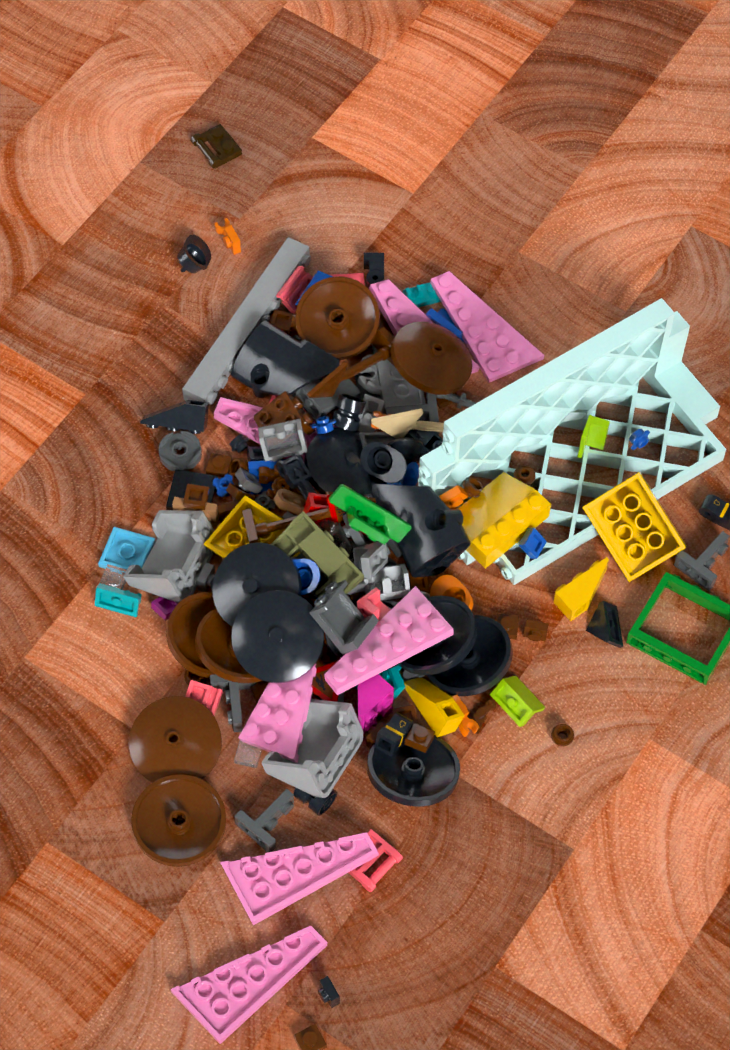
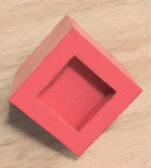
[357,587,391,621]

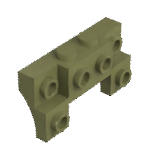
[270,511,364,598]

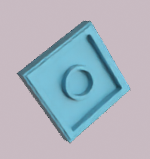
[98,527,156,574]

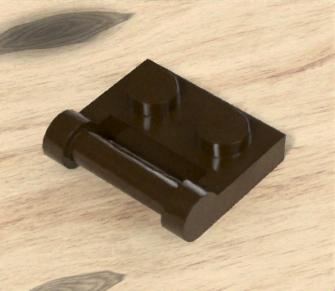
[190,124,242,169]

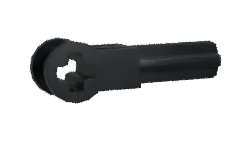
[276,452,316,500]

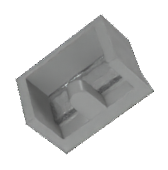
[258,419,307,461]
[361,564,410,601]

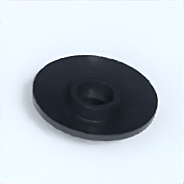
[387,438,426,466]

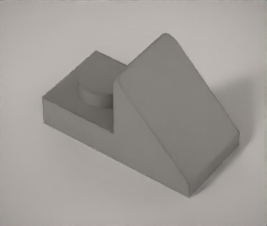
[357,394,386,432]
[353,542,388,579]

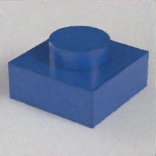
[518,527,547,559]

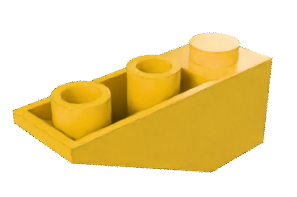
[554,557,609,622]
[404,677,465,737]

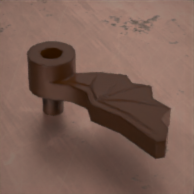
[473,699,496,734]

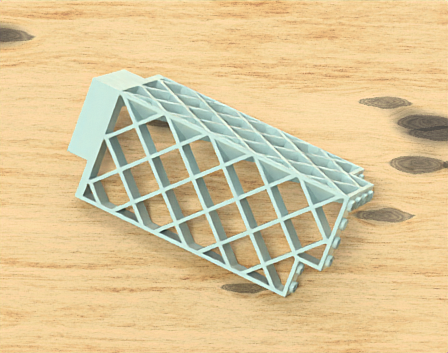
[418,298,726,585]

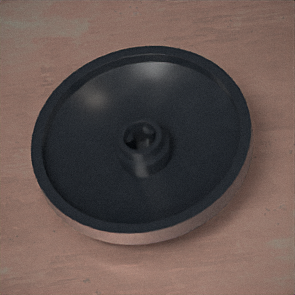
[304,427,387,497]
[213,543,302,627]
[231,590,324,683]
[399,596,478,675]
[427,615,513,696]
[367,735,460,807]

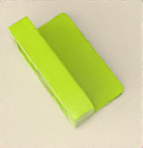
[578,415,610,459]
[490,676,545,727]

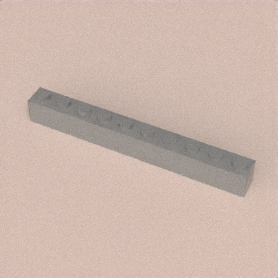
[182,237,311,405]

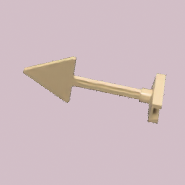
[371,409,444,439]

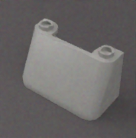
[123,510,215,603]
[261,699,363,798]

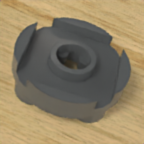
[159,431,202,471]

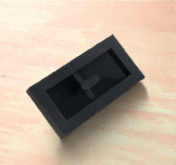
[586,601,623,648]

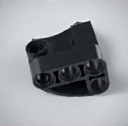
[231,321,340,398]
[371,483,471,577]

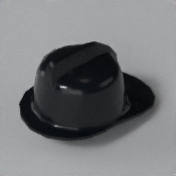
[177,235,211,274]
[360,442,407,483]

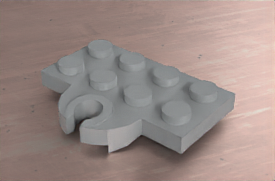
[358,343,426,413]

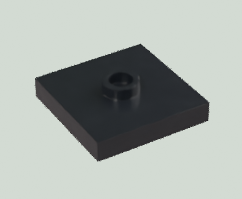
[166,470,218,510]

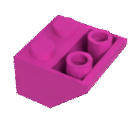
[358,674,394,734]

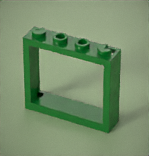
[626,572,730,685]

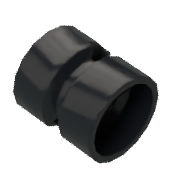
[332,394,366,431]
[293,788,338,816]

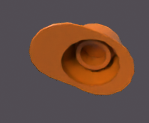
[430,575,474,611]

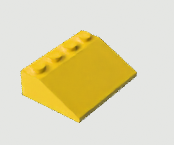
[582,471,687,582]
[458,472,551,569]
[204,496,300,558]

